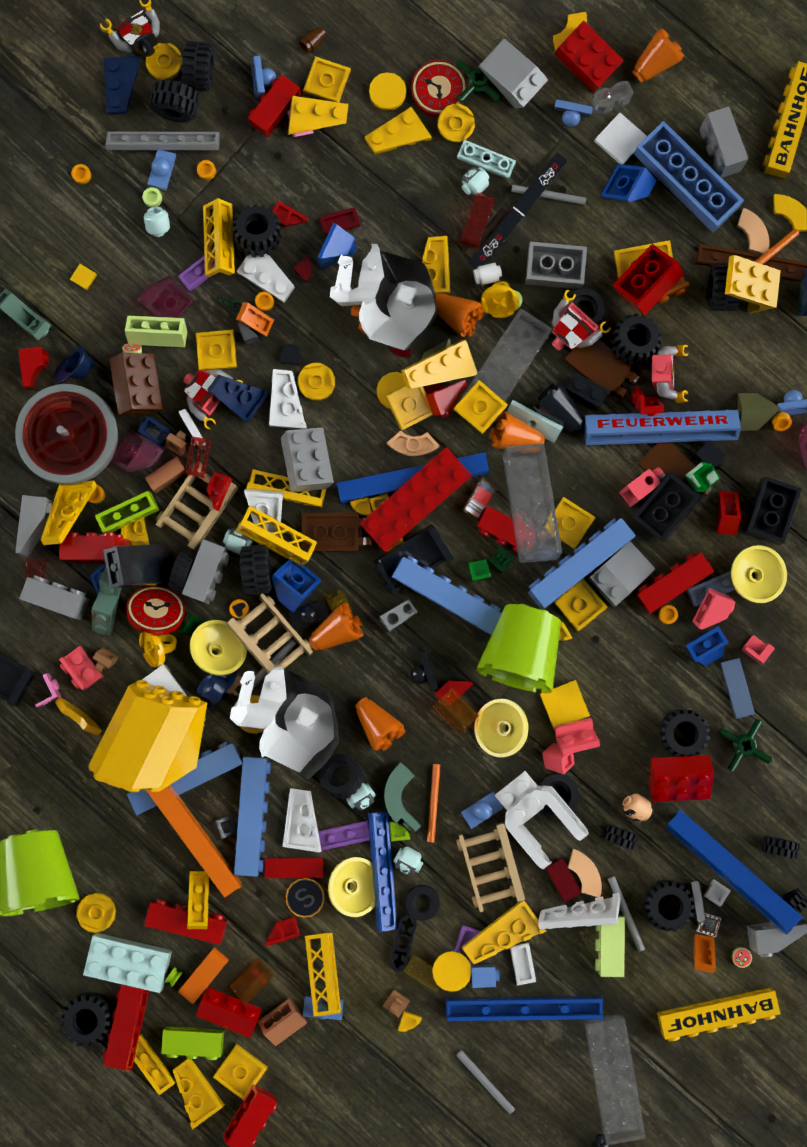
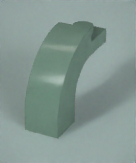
[0,288,51,340]
[384,762,421,832]

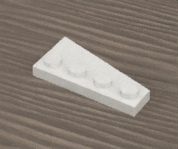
[538,893,621,929]

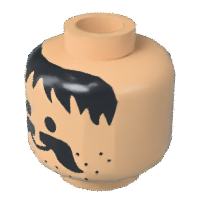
[622,793,653,822]

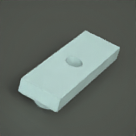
[457,140,516,180]
[507,400,563,443]

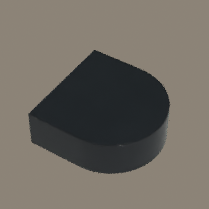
[280,344,300,365]

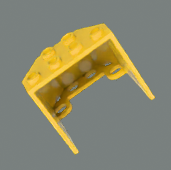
[88,680,207,792]

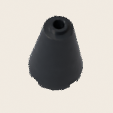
[532,380,585,432]

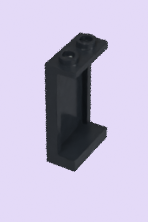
[373,524,454,596]
[103,544,172,589]
[0,652,37,706]

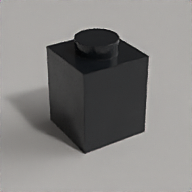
[693,440,726,470]

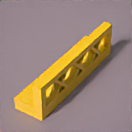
[203,198,235,277]
[246,469,326,509]
[235,506,317,567]
[305,933,341,1017]

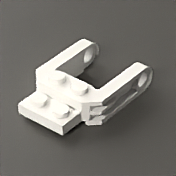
[495,771,589,869]

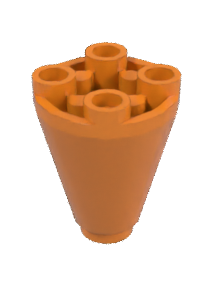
[632,28,684,83]
[435,293,484,337]
[489,412,545,451]
[309,603,364,651]
[355,697,406,751]

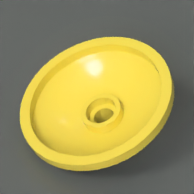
[731,545,787,603]
[190,620,247,676]
[474,699,528,757]
[328,857,375,917]

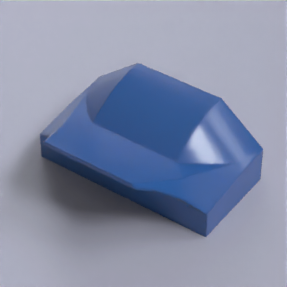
[685,626,729,666]

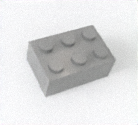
[700,106,748,178]
[525,242,587,290]
[281,428,334,492]
[182,539,230,604]
[19,575,90,620]

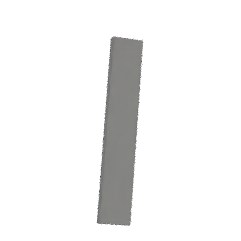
[105,132,220,150]

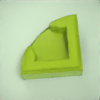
[389,821,410,842]

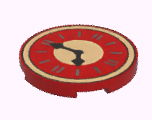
[411,60,467,117]
[126,586,185,636]

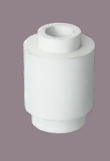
[473,263,502,285]

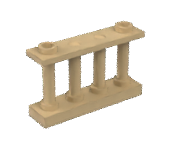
[156,461,238,551]
[227,593,313,674]
[456,822,525,912]

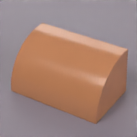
[145,456,188,494]
[258,998,307,1046]

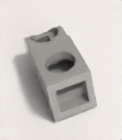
[379,600,417,633]

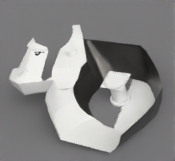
[330,244,437,350]
[230,667,339,780]

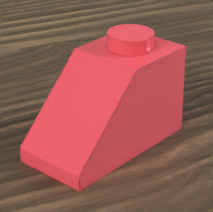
[692,588,736,629]

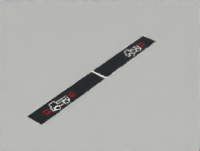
[469,152,568,268]

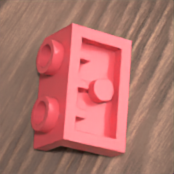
[59,646,104,690]
[554,718,600,755]

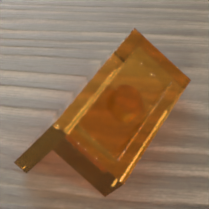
[433,688,479,734]

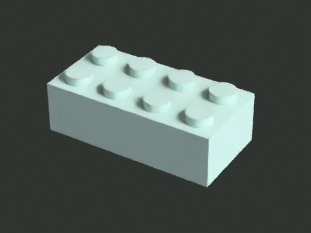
[83,933,172,993]

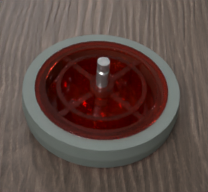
[15,384,118,485]

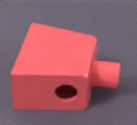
[619,467,665,507]

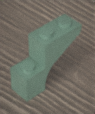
[91,566,122,635]

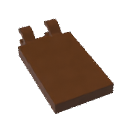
[564,339,640,400]
[638,442,712,496]
[301,513,373,552]

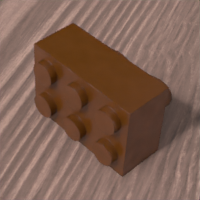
[109,352,163,415]

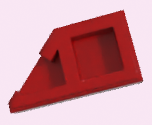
[272,200,308,227]
[206,472,232,512]
[435,681,473,708]
[265,916,301,946]

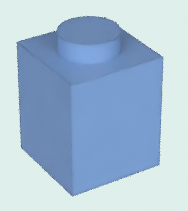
[471,964,499,988]

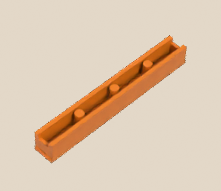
[145,785,242,898]

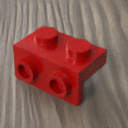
[631,387,664,416]

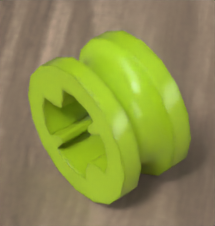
[164,967,182,987]

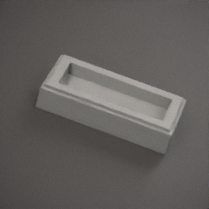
[691,881,706,923]

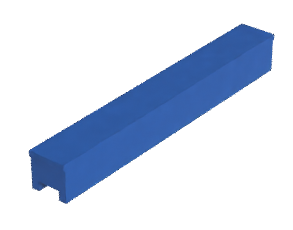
[336,452,489,504]
[666,810,804,935]
[446,995,603,1021]

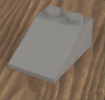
[479,39,548,108]
[15,495,53,557]
[588,541,655,607]
[747,918,807,957]

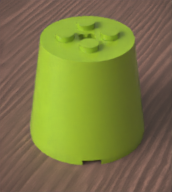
[476,604,561,693]
[0,829,80,917]

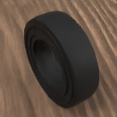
[405,885,440,921]

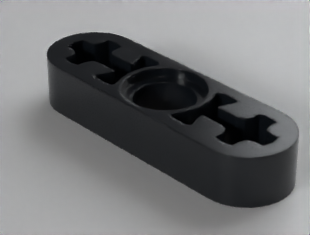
[390,914,417,971]

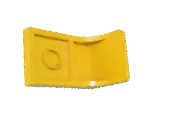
[725,255,780,313]

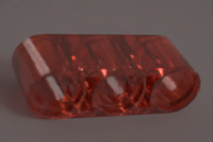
[460,193,496,249]

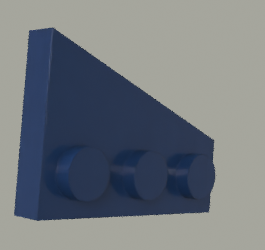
[103,55,142,115]
[207,374,270,423]

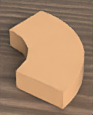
[737,208,769,255]
[386,431,440,457]
[568,849,602,897]

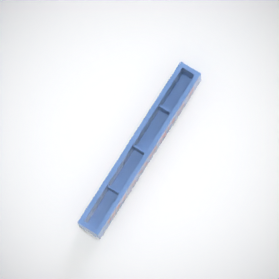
[584,410,741,445]

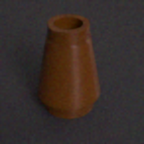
[299,26,326,54]

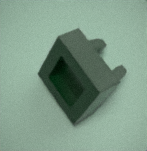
[488,546,515,573]
[178,612,203,636]

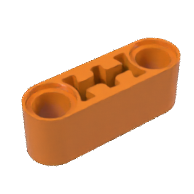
[178,947,229,1004]

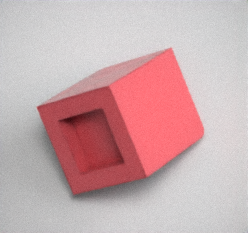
[741,635,775,664]
[542,743,575,775]

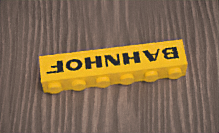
[763,61,807,179]
[657,987,780,1041]

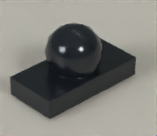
[288,600,329,630]
[410,652,438,691]

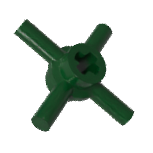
[455,59,502,103]
[718,719,772,772]

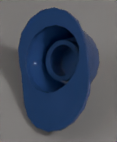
[54,346,95,383]
[197,671,237,707]

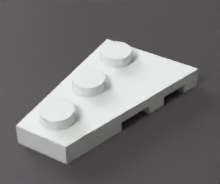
[237,254,295,303]
[269,369,307,429]
[244,489,283,545]
[283,788,322,852]

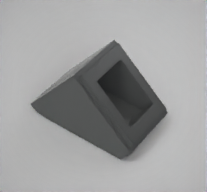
[238,322,259,345]
[210,814,237,841]

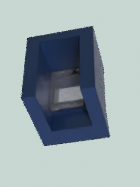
[138,416,172,448]

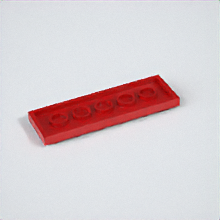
[360,447,472,552]

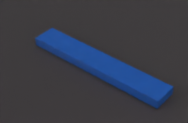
[368,811,397,932]

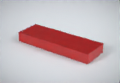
[265,858,323,878]

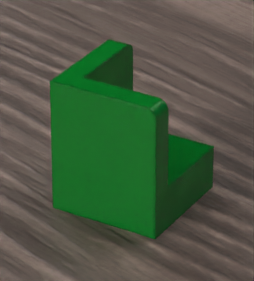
[685,462,720,493]
[468,559,491,582]

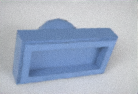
[251,56,276,100]
[554,99,593,127]
[147,150,176,191]
[775,390,807,415]
[461,792,504,829]
[303,996,344,1020]

